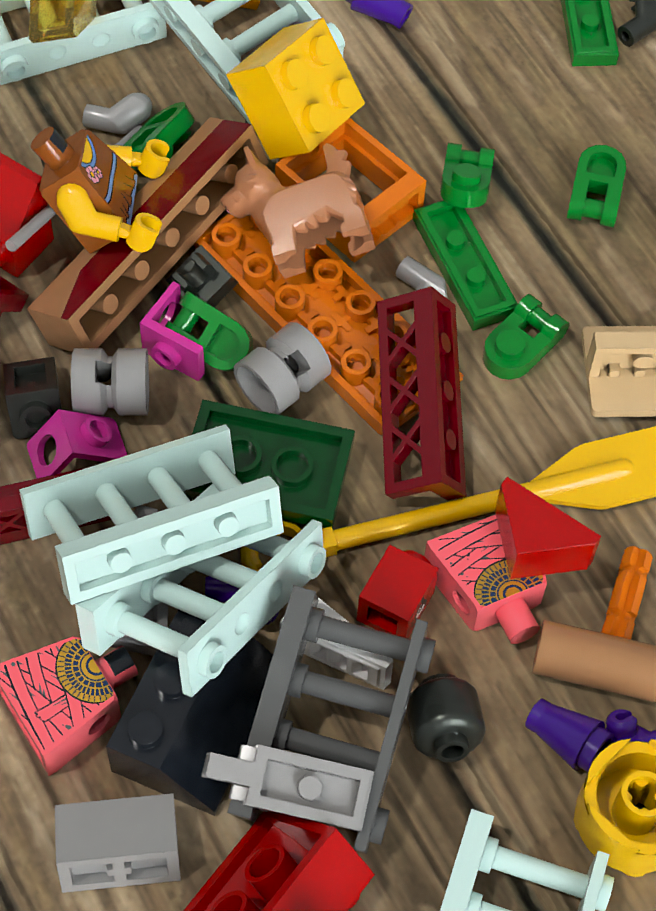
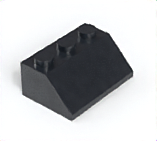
[106,609,273,816]

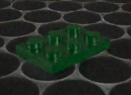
[183,399,355,529]

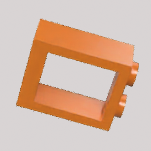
[275,117,427,263]

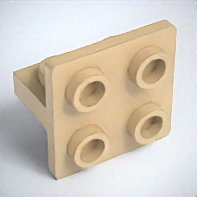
[581,326,656,417]

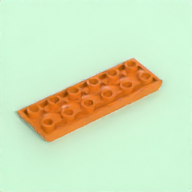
[193,214,464,435]

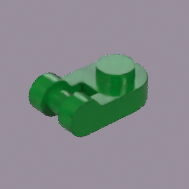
[123,102,195,171]
[440,142,495,208]
[566,145,626,228]
[165,290,254,371]
[483,294,570,380]

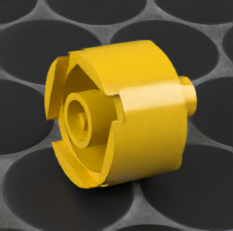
[573,739,656,877]

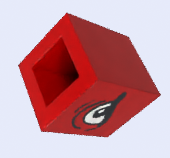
[356,545,439,638]

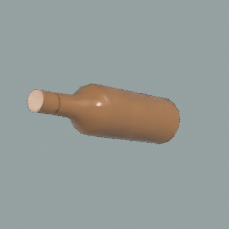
[532,619,656,703]

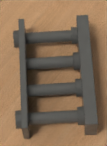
[227,585,436,854]

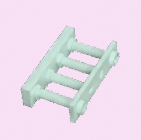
[0,0,167,85]
[149,0,345,124]
[19,424,284,605]
[75,484,326,697]
[440,809,614,911]

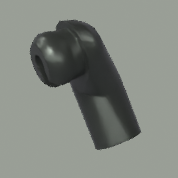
[617,0,656,47]

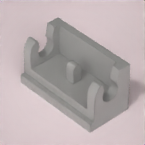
[55,793,181,893]

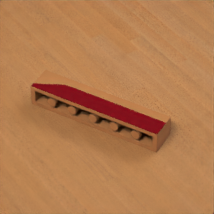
[27,117,269,352]

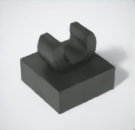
[166,245,239,307]

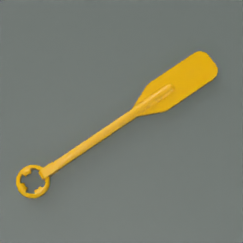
[240,426,656,571]

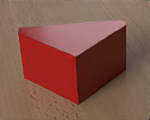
[495,477,601,579]

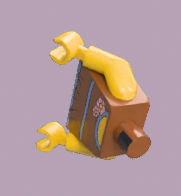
[31,127,170,254]

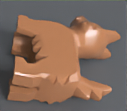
[220,143,376,278]

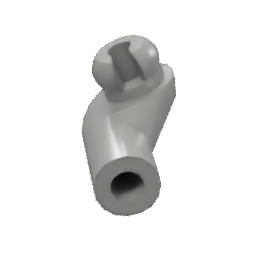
[82,93,152,134]
[395,256,448,299]

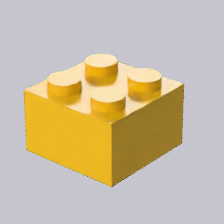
[226,18,365,160]

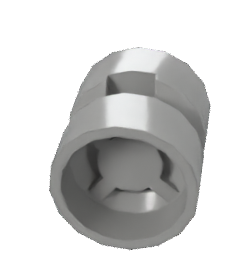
[234,322,332,415]
[71,348,149,416]

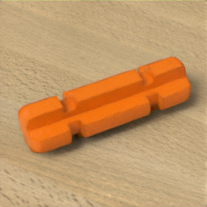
[601,546,653,639]

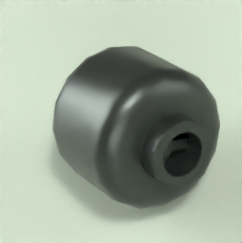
[406,674,486,762]

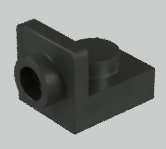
[3,356,62,439]

